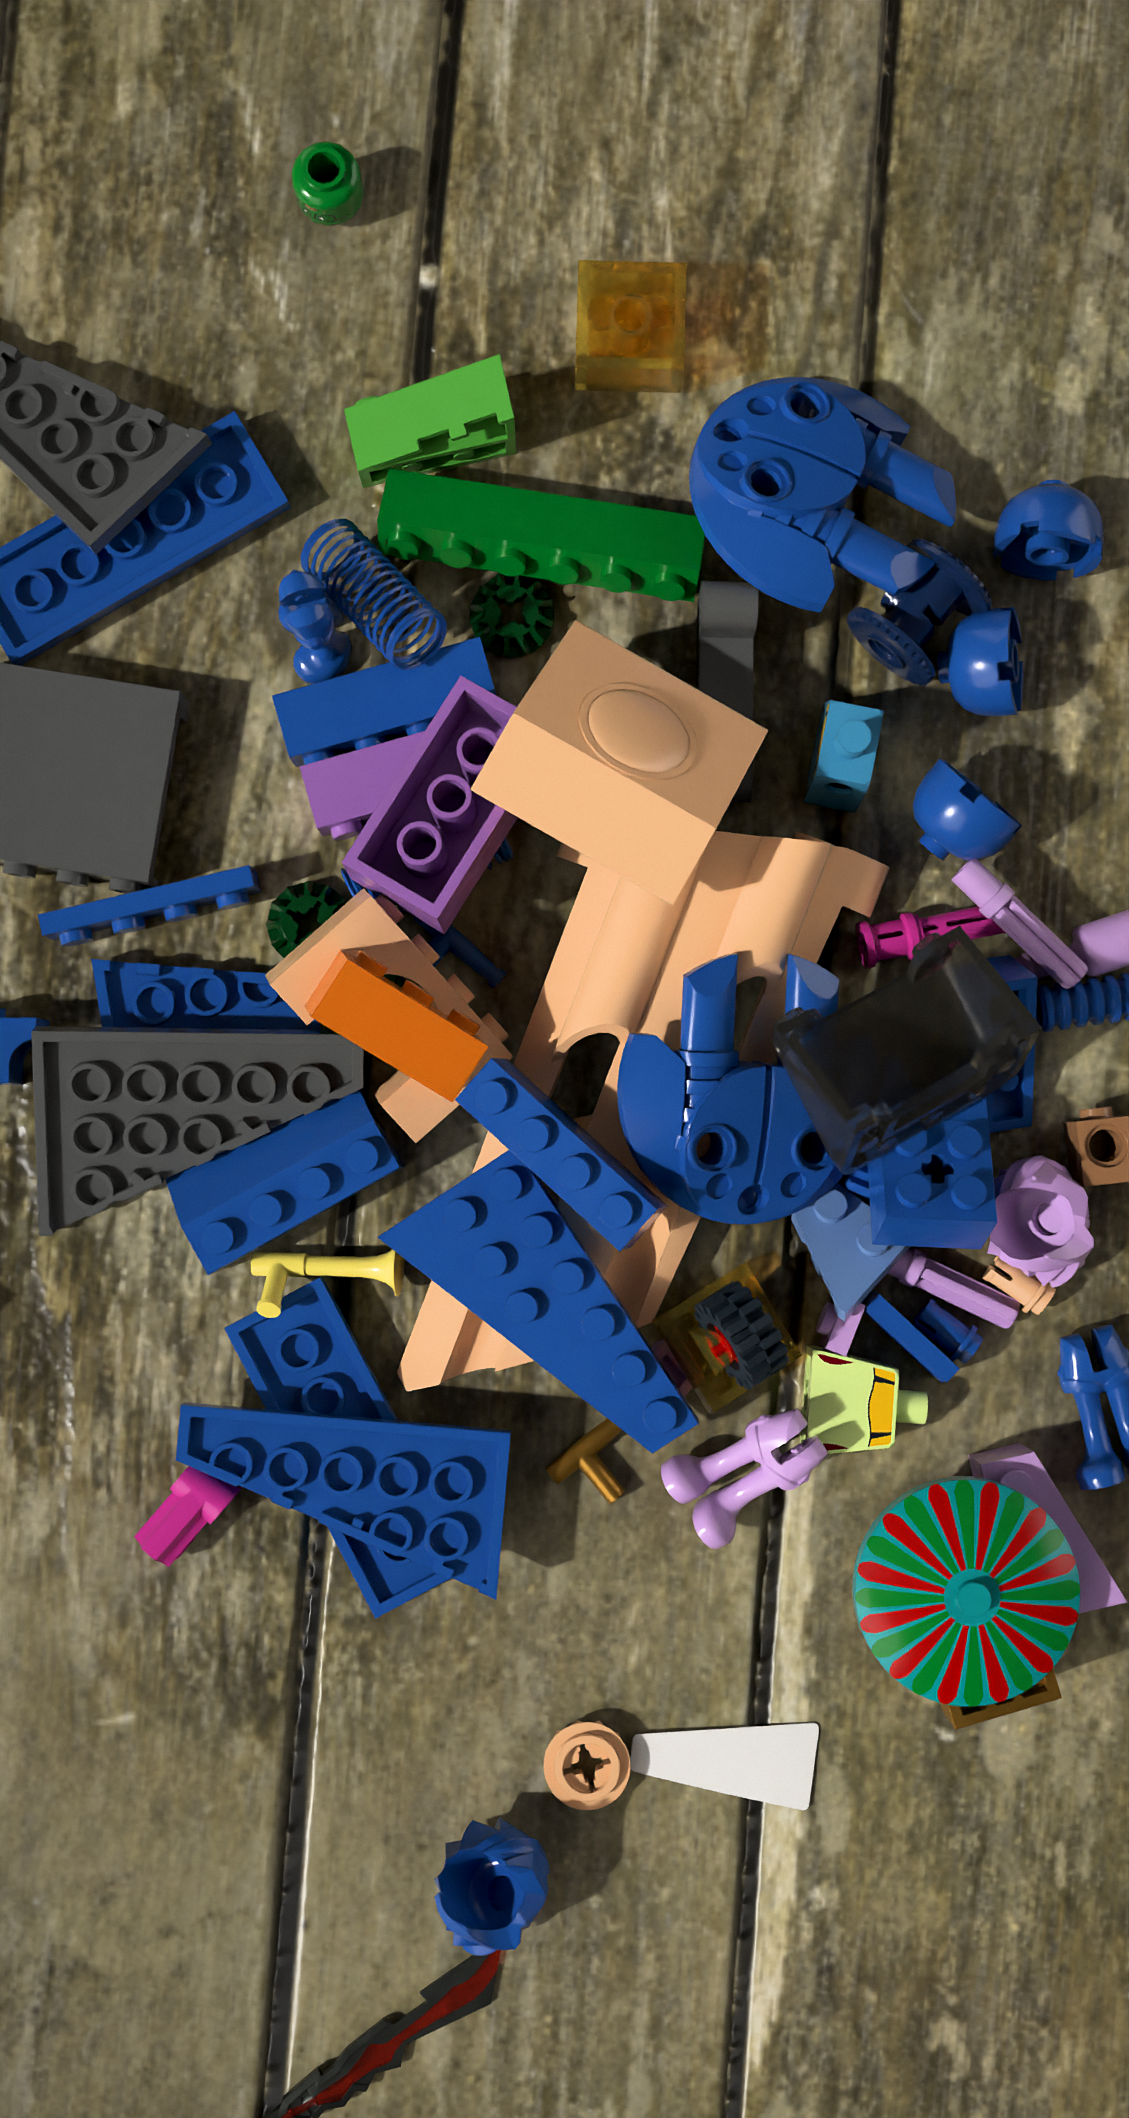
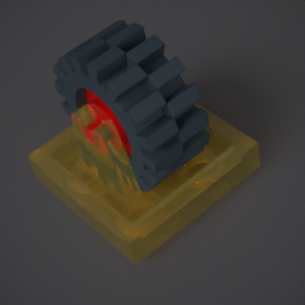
[652,1262,802,1413]

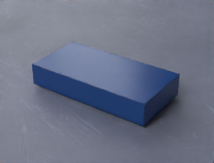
[861,1291,960,1383]

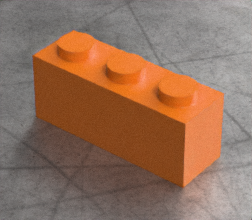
[305,950,489,1103]

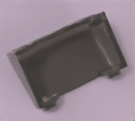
[772,926,1042,1175]

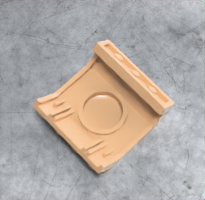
[470,620,769,905]

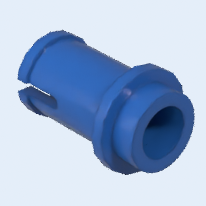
[911,1298,984,1364]

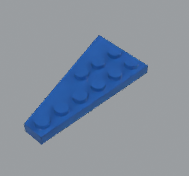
[378,1150,699,1454]
[176,1402,511,1600]

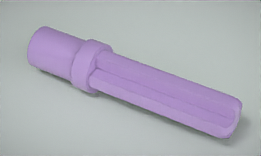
[951,859,1088,989]
[887,1248,1020,1329]

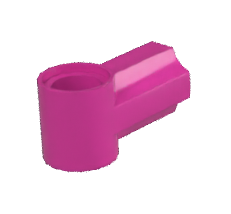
[134,1466,243,1567]

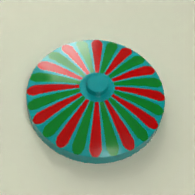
[852,1476,1080,1707]

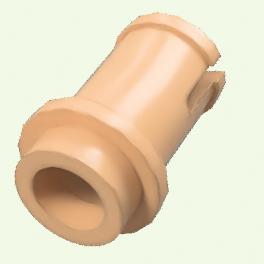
[982,1256,1056,1315]

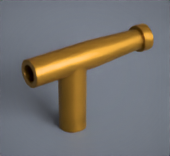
[545,1418,625,1504]

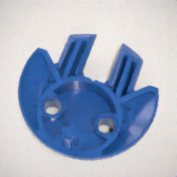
[689,377,956,613]
[617,953,877,1225]

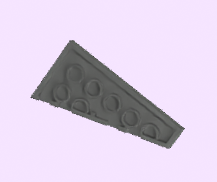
[0,341,212,554]

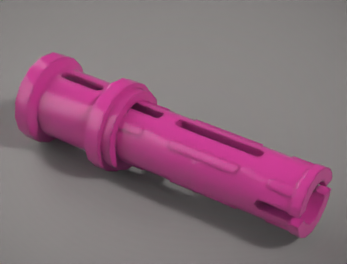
[855,906,1006,969]

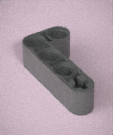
[696,581,759,803]

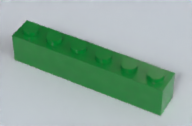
[377,468,705,602]

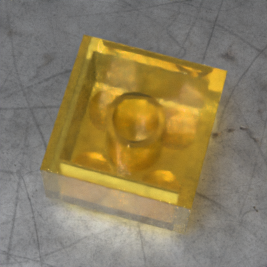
[575,260,687,393]

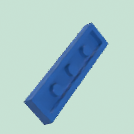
[38,865,262,947]

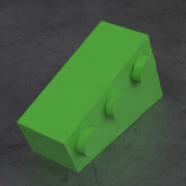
[344,354,517,488]

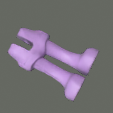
[661,1408,828,1549]

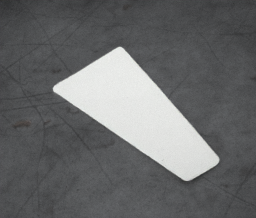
[630,1723,819,1810]

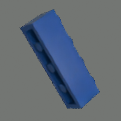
[272,637,497,767]
[455,1058,667,1252]

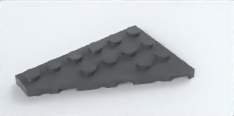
[31,1026,364,1236]

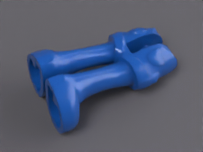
[278,570,353,684]
[1057,1324,1129,1490]

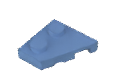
[791,1182,910,1321]

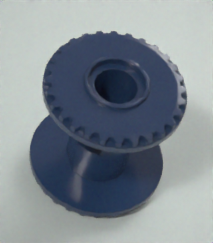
[847,539,992,686]

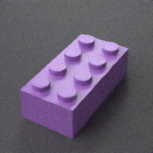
[341,676,518,934]

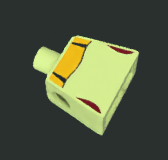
[800,1345,928,1454]

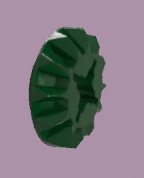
[470,573,554,658]
[266,881,346,958]

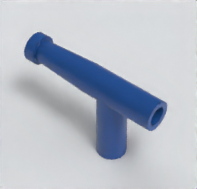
[414,917,507,989]

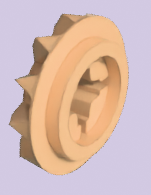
[544,1720,631,1810]

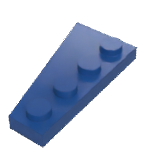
[91,959,323,1030]

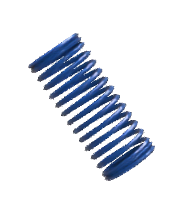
[301,519,447,670]

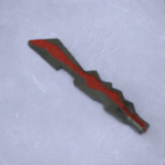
[262,1950,501,2118]

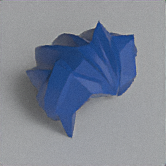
[434,1817,550,1956]

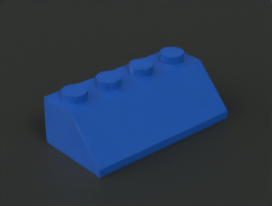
[165,1089,405,1275]

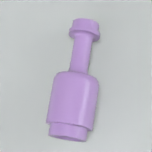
[1015,909,1129,987]

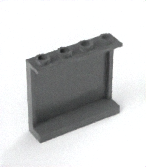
[0,663,190,894]

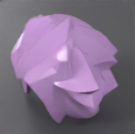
[987,1155,1094,1288]

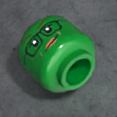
[291,141,364,226]

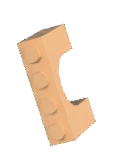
[265,888,514,1143]

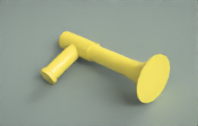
[251,1249,404,1318]

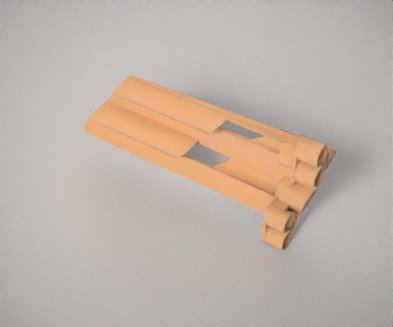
[397,831,890,1391]

